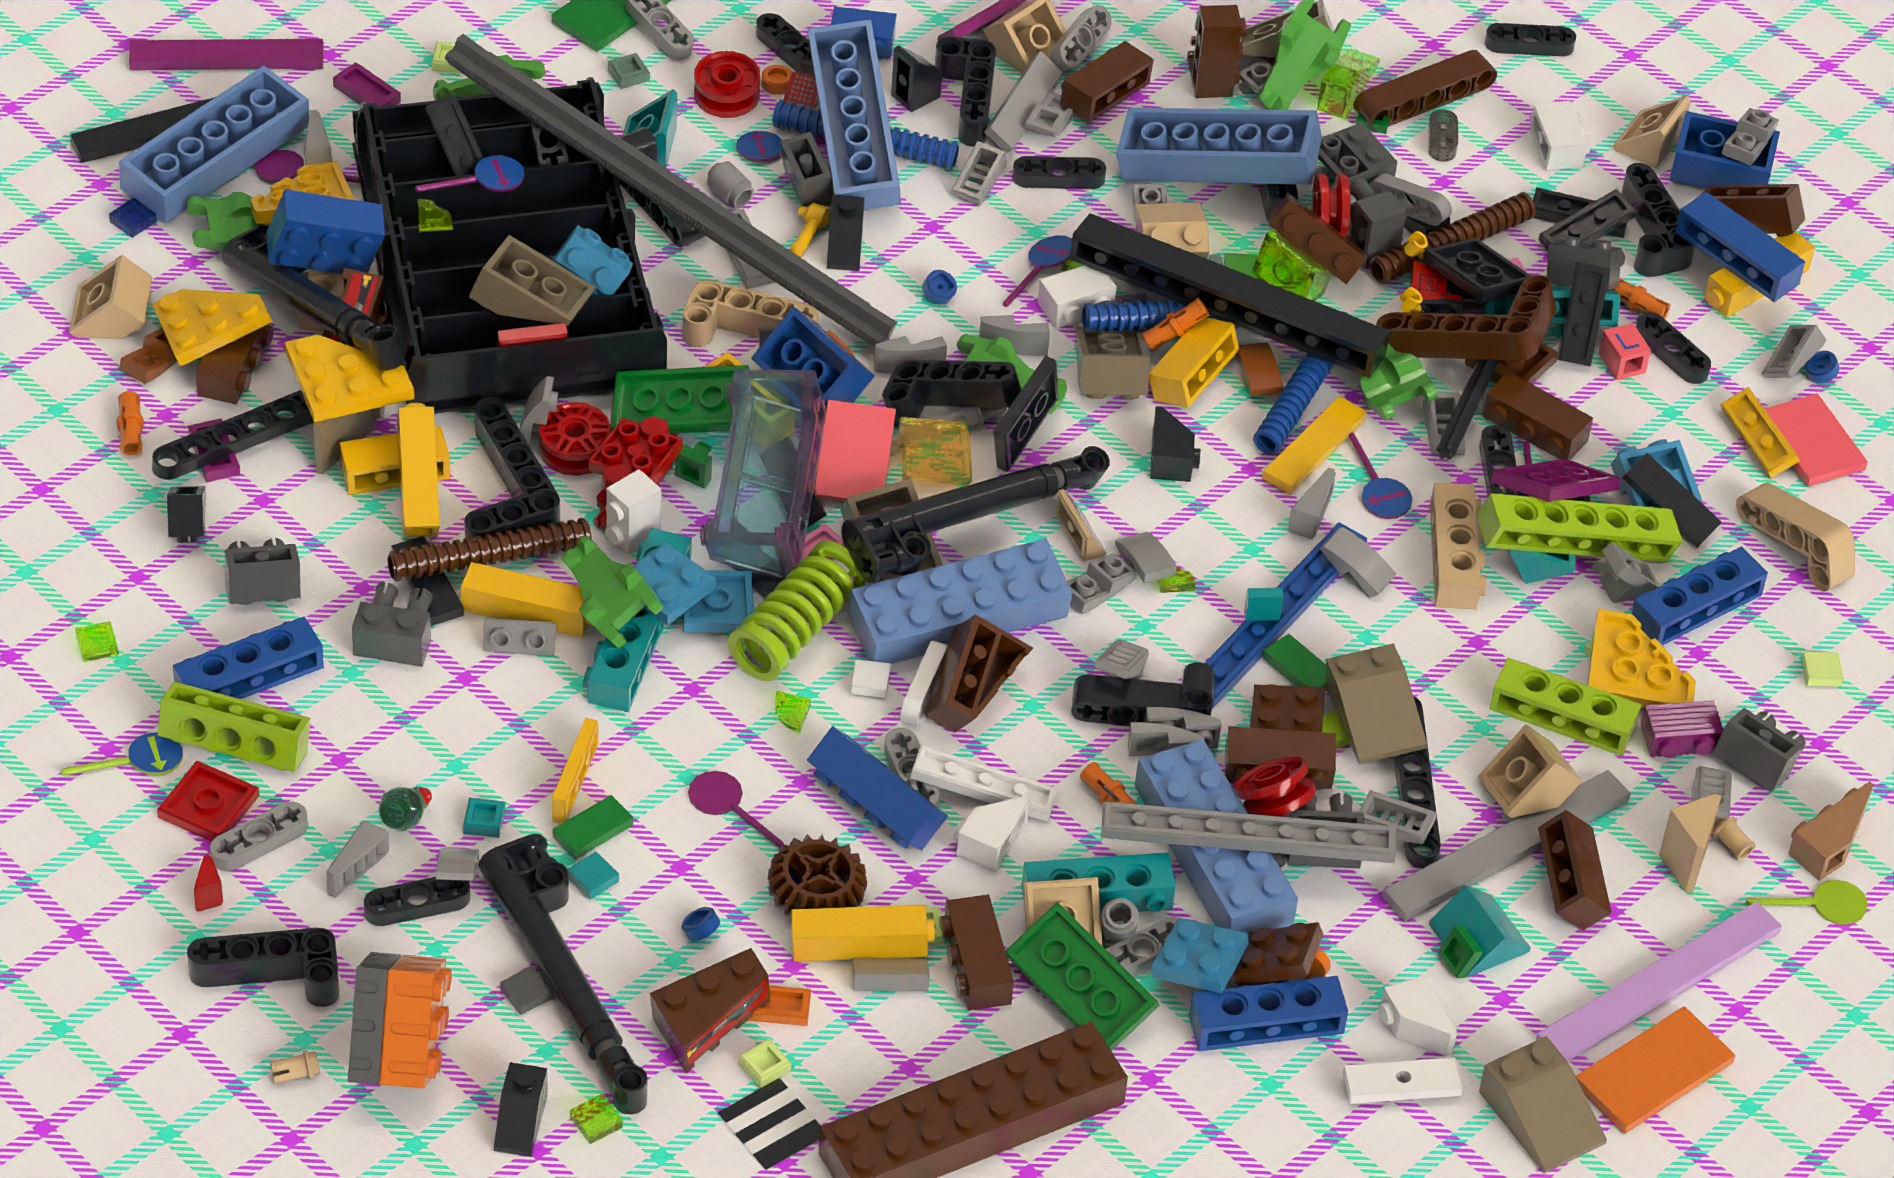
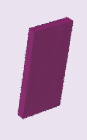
[1491,459,1621,502]

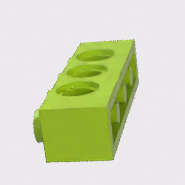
[1489,658,1642,756]
[157,682,311,772]

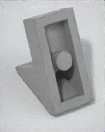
[1600,542,1660,603]

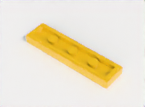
[1262,396,1367,495]

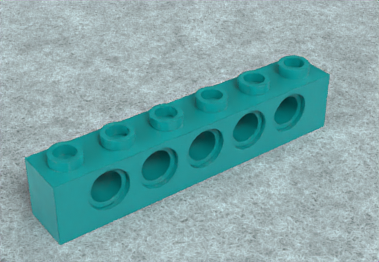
[583,528,692,713]

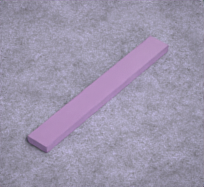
[1535,901,1782,1061]

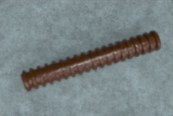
[1370,192,1536,284]
[387,518,592,582]

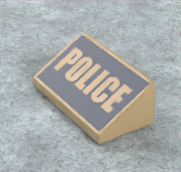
[1056,489,1107,561]

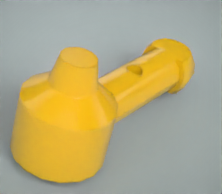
[790,203,830,257]

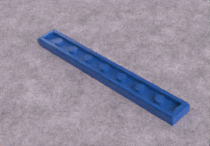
[1205,522,1367,709]

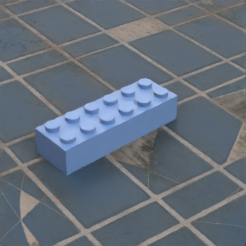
[808,19,901,210]
[119,66,309,224]
[1116,108,1322,185]
[848,538,1073,664]
[1135,739,1298,937]

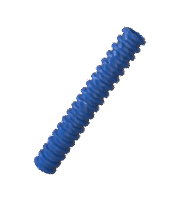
[772,99,959,170]
[1082,300,1239,333]
[1253,311,1348,454]

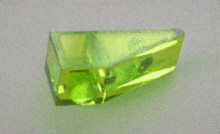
[1317,49,1380,120]

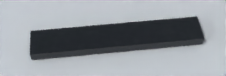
[70,97,215,163]

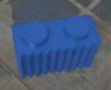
[831,6,897,59]

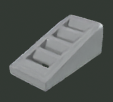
[304,110,332,165]
[951,141,1007,205]
[1762,325,1826,378]
[1423,392,1466,455]
[1288,467,1336,539]
[1094,639,1149,679]
[1692,766,1732,819]
[1359,790,1437,844]
[326,821,389,897]

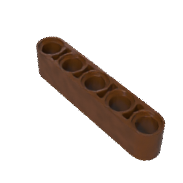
[1353,50,1497,130]

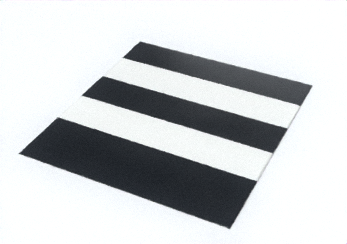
[718,1078,821,1170]

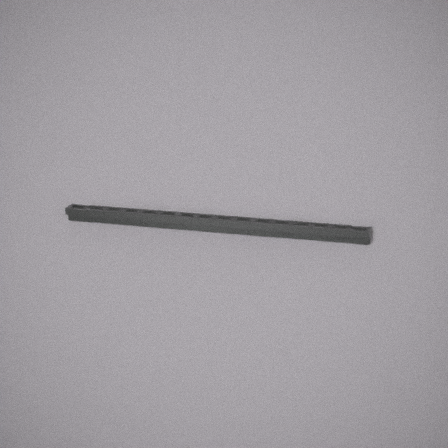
[444,34,898,347]

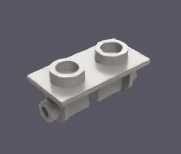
[483,618,557,656]

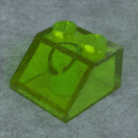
[1251,230,1332,301]

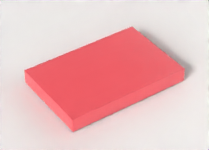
[1765,393,1868,487]
[815,400,896,502]

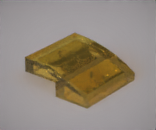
[899,417,972,485]

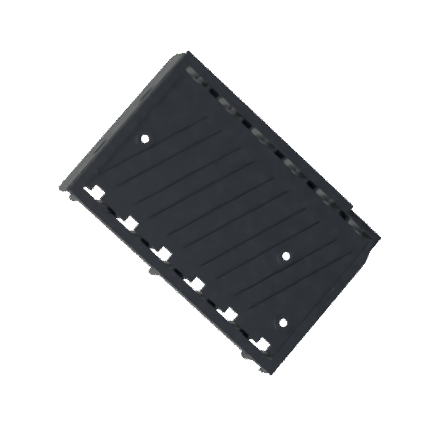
[352,77,667,414]

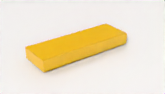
[1720,387,1800,479]
[552,718,599,823]

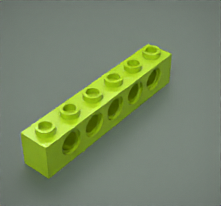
[1476,493,1683,562]

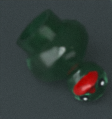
[379,786,432,831]

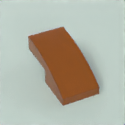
[119,328,177,384]
[1235,342,1284,396]

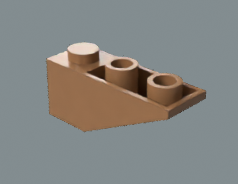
[1788,781,1874,881]

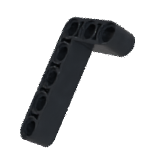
[464,397,560,540]

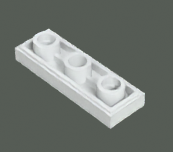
[1343,1057,1463,1104]

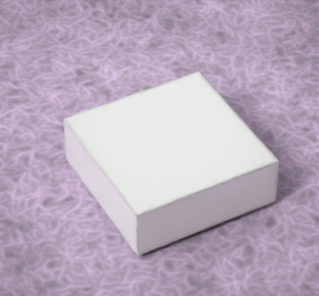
[851,659,891,698]

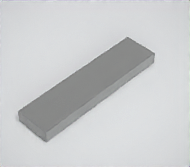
[984,51,1063,153]

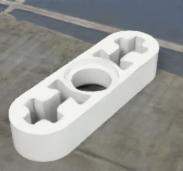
[900,640,949,726]

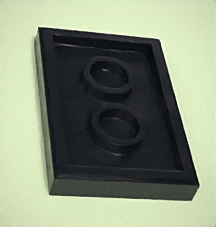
[1422,238,1532,303]
[993,355,1059,472]

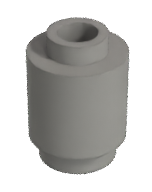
[707,161,754,208]
[1101,898,1139,943]

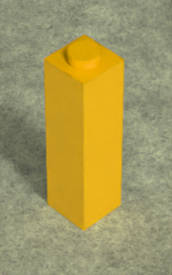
[1704,231,1815,318]
[397,403,440,537]
[461,562,593,638]
[792,905,935,962]

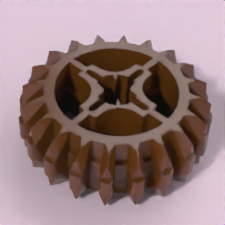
[767,834,867,916]

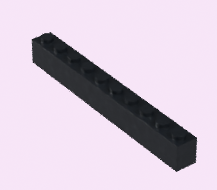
[1069,213,1391,378]

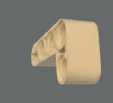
[682,280,819,347]
[1736,483,1855,592]

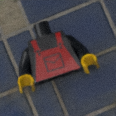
[1400,231,1482,314]

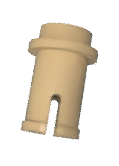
[1713,816,1756,860]
[270,1050,320,1085]

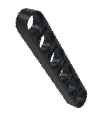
[152,390,314,480]
[1394,696,1441,869]

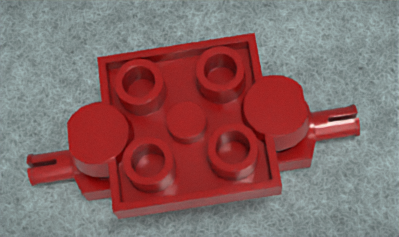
[588,417,683,529]

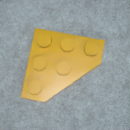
[250,161,355,226]
[152,289,273,367]
[285,335,414,423]
[1587,608,1696,708]

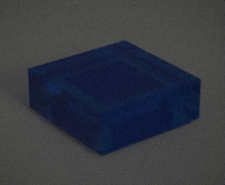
[109,197,157,238]

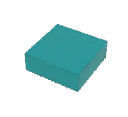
[1244,588,1283,621]
[463,797,506,838]
[567,851,619,900]

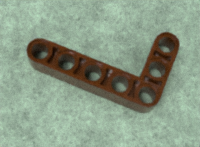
[1376,275,1556,361]

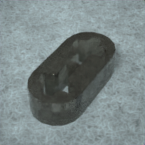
[1428,109,1458,162]

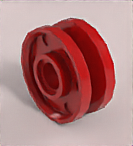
[694,51,760,118]
[1311,173,1350,238]
[539,402,611,476]
[1234,756,1317,817]

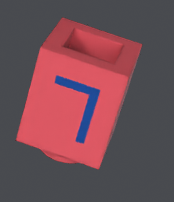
[1598,323,1651,380]

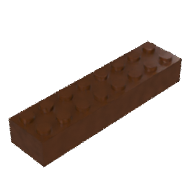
[818,1021,1128,1178]

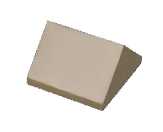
[1613,95,1691,168]
[1659,794,1722,894]

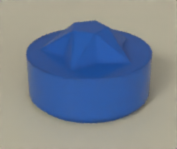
[922,270,957,304]
[1804,351,1840,383]
[681,907,720,941]

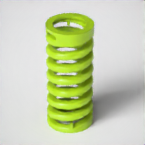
[727,540,865,681]

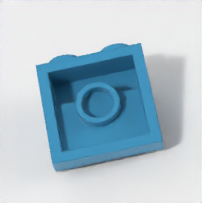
[552,225,633,297]
[1611,439,1703,507]

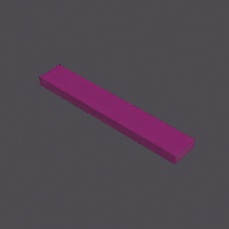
[129,39,323,70]

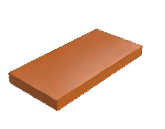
[1575,1006,1736,1134]

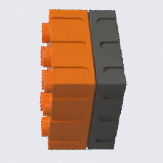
[348,952,452,1089]

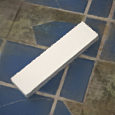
[910,745,1058,822]

